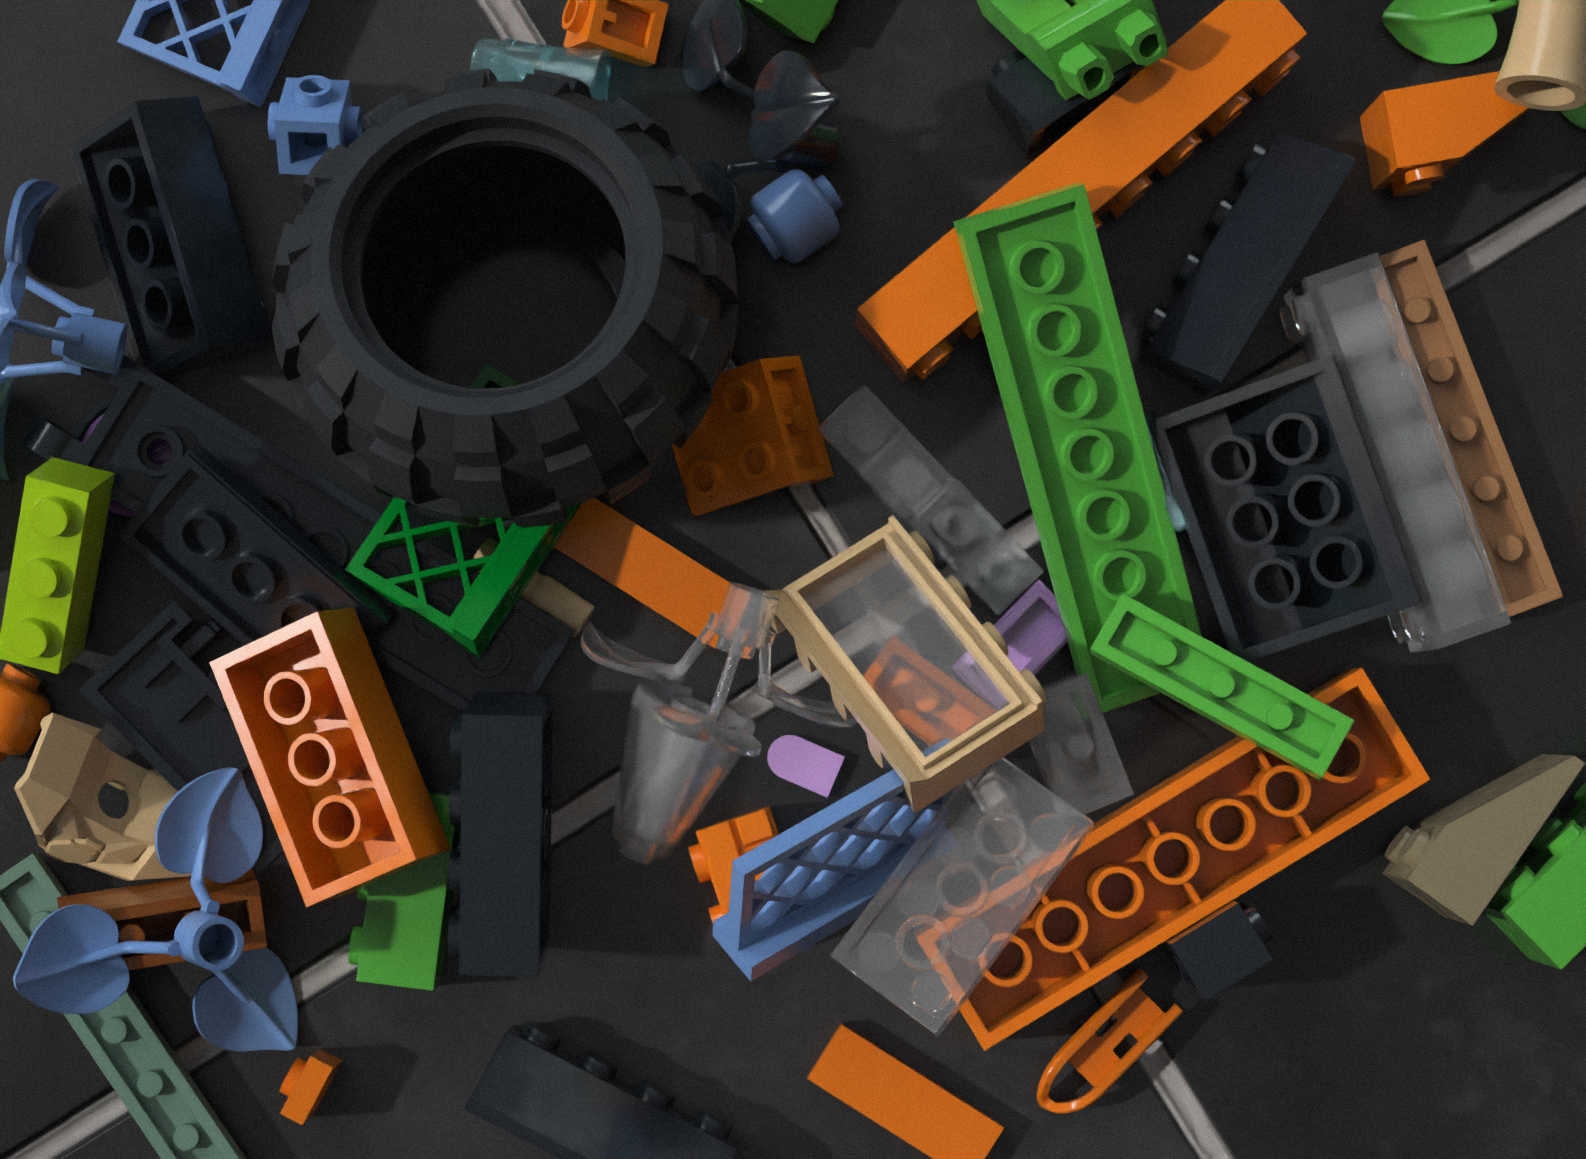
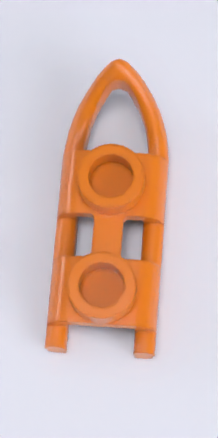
[1037,968,1183,1114]

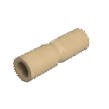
[473,537,595,638]

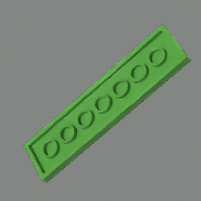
[953,182,1202,716]

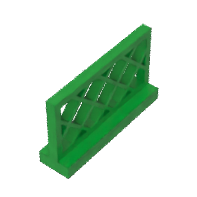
[345,363,582,659]

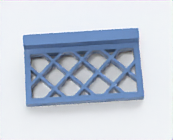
[117,0,311,108]
[712,739,961,981]

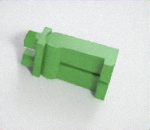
[976,0,1168,101]

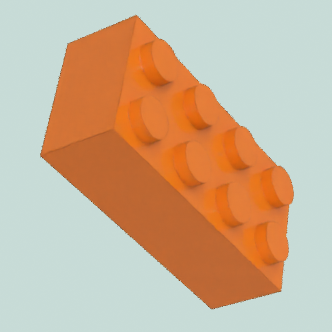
[209,607,451,907]

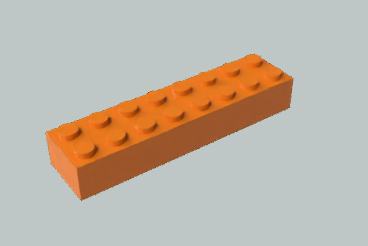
[855,0,1307,383]
[914,668,1430,1051]

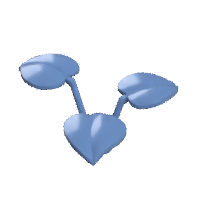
[0,179,128,480]
[13,767,298,1052]

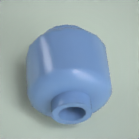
[745,169,844,263]

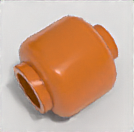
[0,662,51,762]

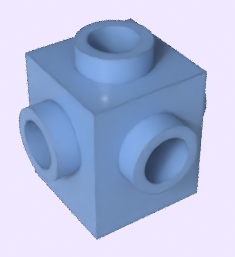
[268,75,363,175]

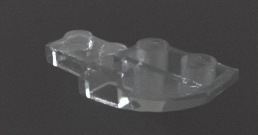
[817,385,1044,616]

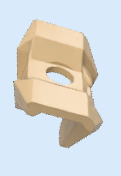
[14,713,192,881]

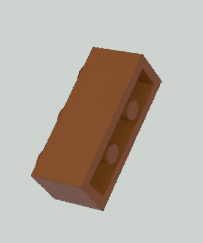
[57,868,267,971]

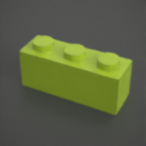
[0,457,115,674]

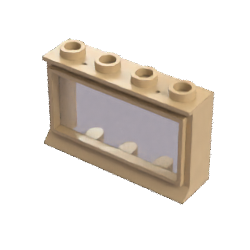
[764,515,1047,814]

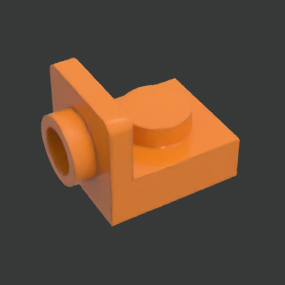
[562,0,669,68]

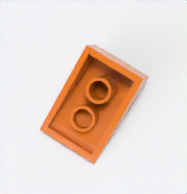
[1360,71,1531,197]

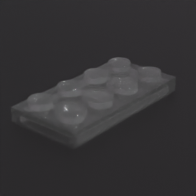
[830,757,1094,1038]

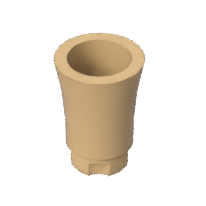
[1494,0,1586,111]

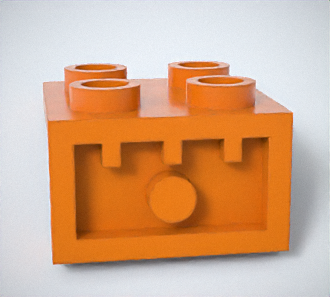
[672,355,834,516]

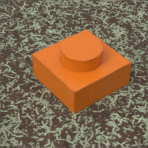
[279,1049,343,1126]

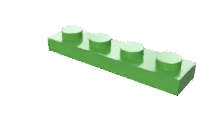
[1090,593,1355,781]

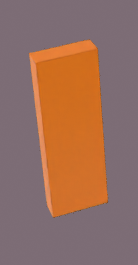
[554,498,750,649]
[807,1022,1004,1159]

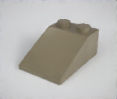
[1382,754,1585,926]

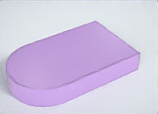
[767,735,845,798]

